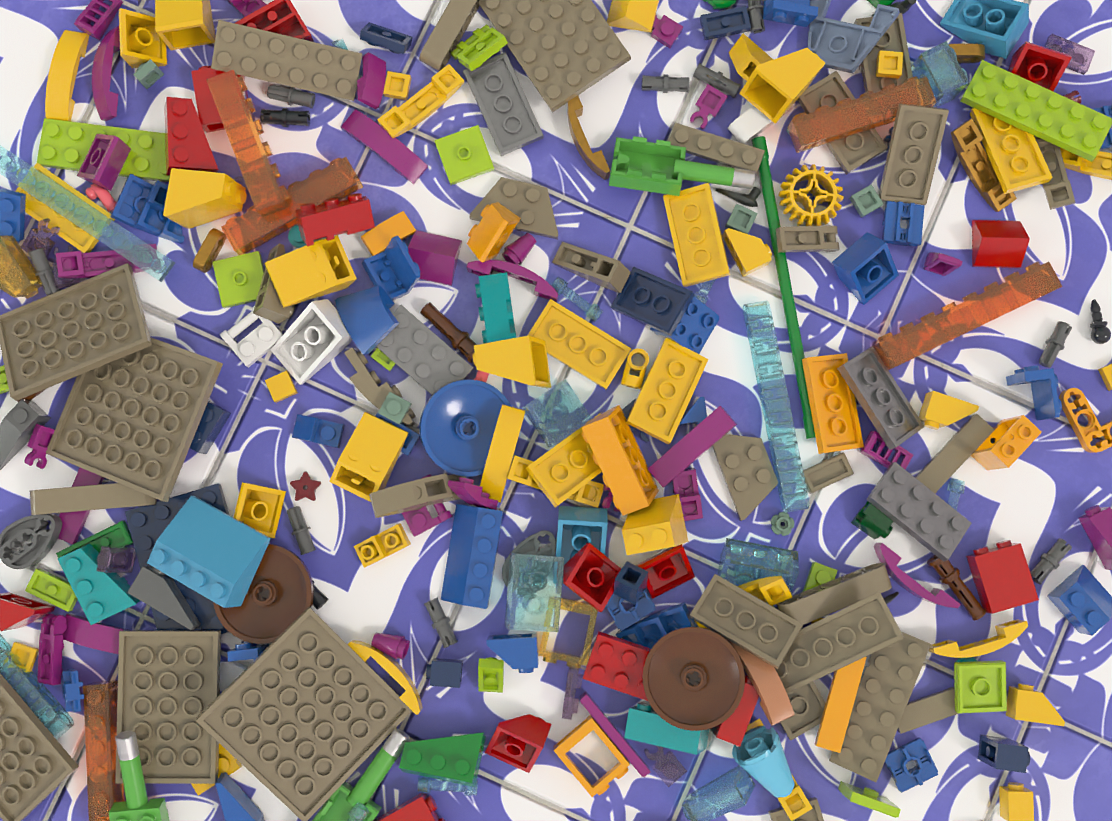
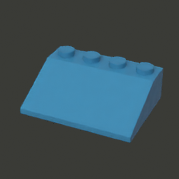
[147,496,271,608]

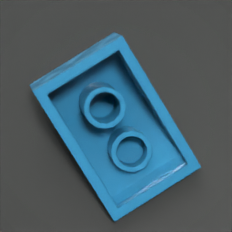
[940,0,1029,59]
[554,506,608,584]

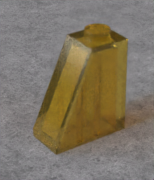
[0,236,42,299]

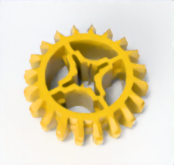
[778,164,844,226]

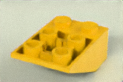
[264,235,357,308]
[329,412,409,502]

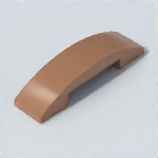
[725,638,795,726]

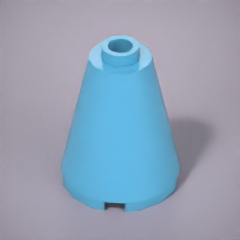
[732,726,794,797]

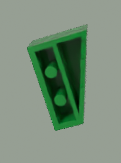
[399,732,486,787]

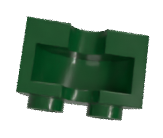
[851,501,894,540]

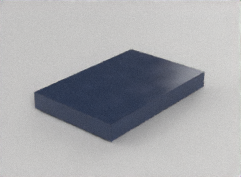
[611,267,695,336]

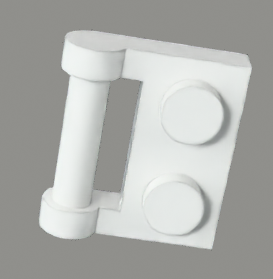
[220,306,283,368]

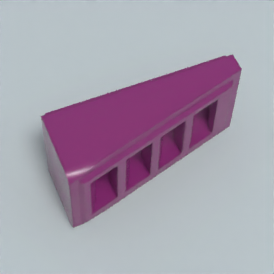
[74,0,123,41]
[923,252,963,276]
[859,430,913,470]

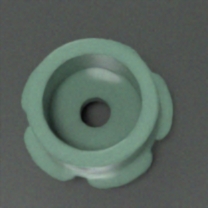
[771,512,794,536]

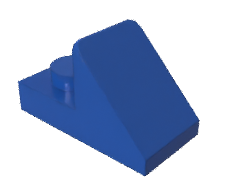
[679,397,707,430]
[292,414,345,448]

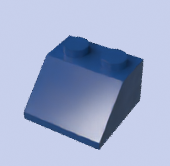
[832,232,899,305]
[1047,565,1112,636]
[486,633,539,673]

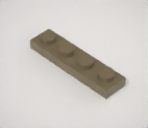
[669,122,765,175]

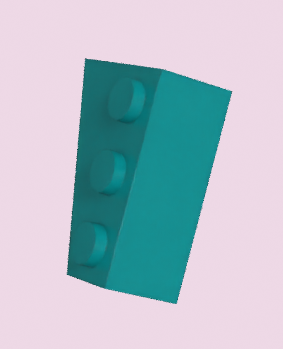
[475,272,517,344]
[58,543,141,625]
[624,703,709,755]

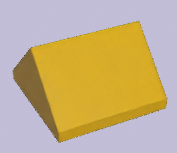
[607,0,659,32]
[119,8,167,68]
[233,482,286,539]

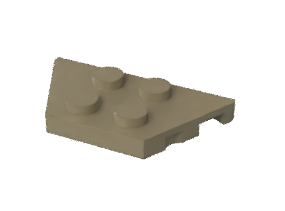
[469,177,558,240]
[712,434,778,521]

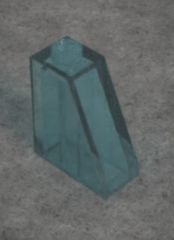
[682,765,755,821]

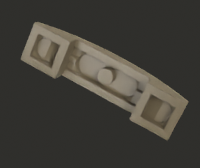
[1034,136,1075,210]

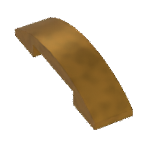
[567,96,610,180]
[951,118,1017,212]

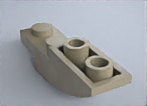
[344,348,416,426]
[369,473,466,518]

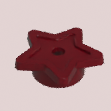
[290,471,321,501]

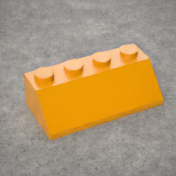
[582,405,659,516]

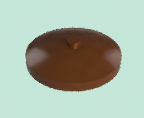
[213,544,314,644]
[643,627,745,731]

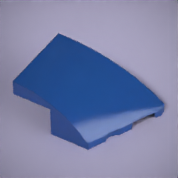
[110,174,184,244]
[335,286,399,355]
[616,602,697,649]

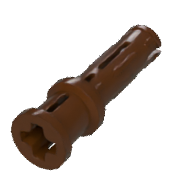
[420,302,477,363]
[927,555,986,621]

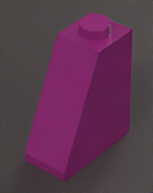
[1078,505,1112,570]

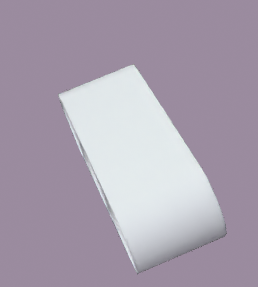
[728,103,795,145]

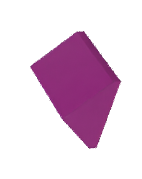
[77,134,131,191]
[408,230,462,286]

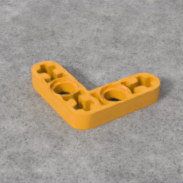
[1059,388,1112,453]

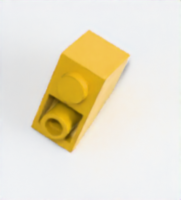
[728,33,774,81]

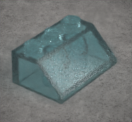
[717,538,799,592]
[505,552,564,632]

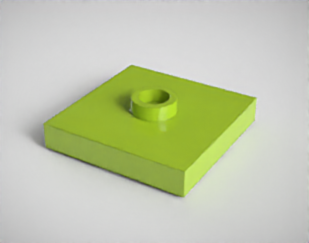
[434,125,495,185]
[212,251,264,309]
[954,660,1007,713]
[838,781,901,818]

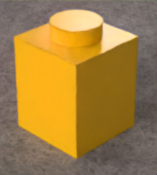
[999,782,1034,821]

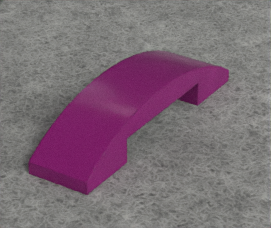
[92,26,120,121]
[341,109,428,185]
[56,244,160,278]
[467,260,558,302]
[873,542,961,608]
[62,614,128,654]

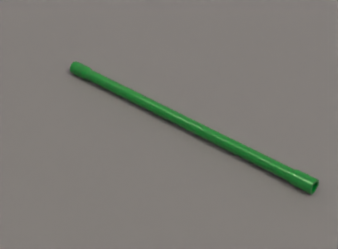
[752,136,816,439]

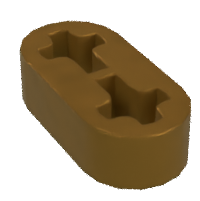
[940,44,985,63]
[193,228,226,273]

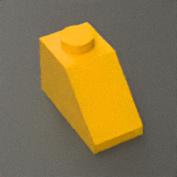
[722,228,772,277]
[919,391,979,430]
[1006,683,1065,726]

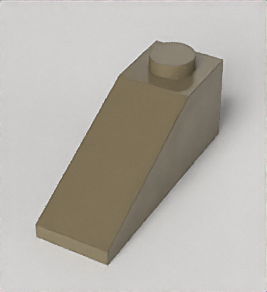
[552,242,631,293]
[253,243,294,324]

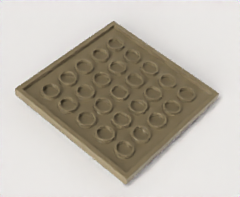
[46,337,223,502]
[196,607,412,821]

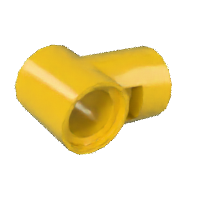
[621,348,649,390]

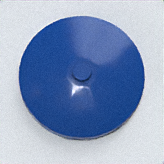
[419,380,512,477]

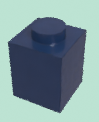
[614,561,648,605]
[426,658,463,688]

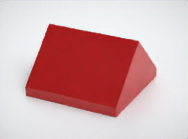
[1008,41,1072,91]
[972,220,1030,268]
[563,543,621,612]
[636,544,695,599]
[0,592,55,632]

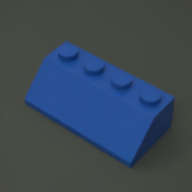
[440,504,504,609]

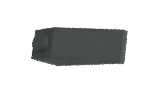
[0,399,51,471]
[127,566,201,630]

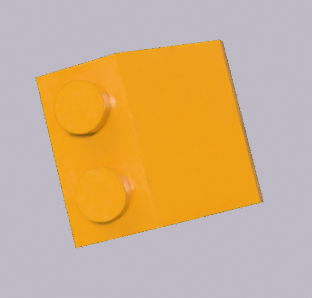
[466,202,521,262]

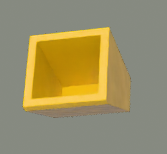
[155,0,216,51]
[739,48,825,124]
[163,168,247,229]
[473,335,551,389]
[622,494,689,555]

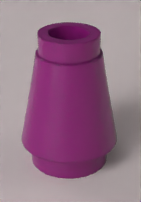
[502,233,536,265]
[371,632,410,660]

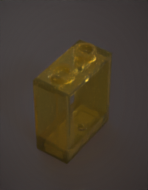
[538,596,598,668]

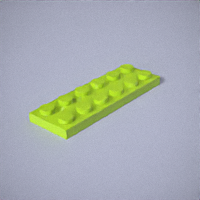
[960,60,1112,162]
[36,118,170,182]

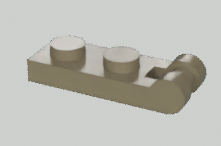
[776,226,840,253]

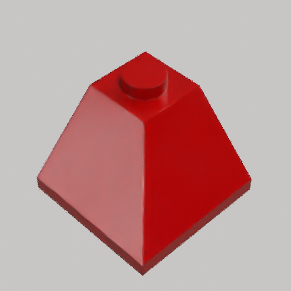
[485,714,552,773]

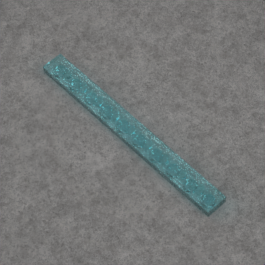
[0,145,175,282]

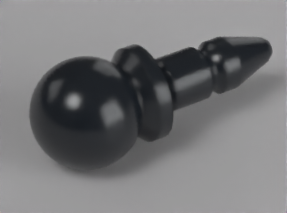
[1090,299,1111,344]

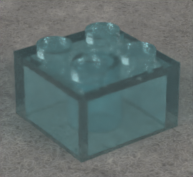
[911,41,969,108]
[522,379,592,447]

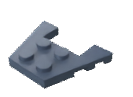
[808,0,900,74]

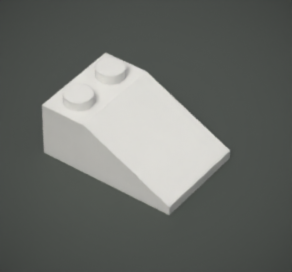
[270,299,352,385]

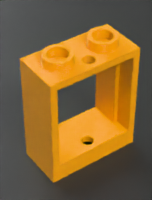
[971,415,1042,471]
[553,714,630,797]

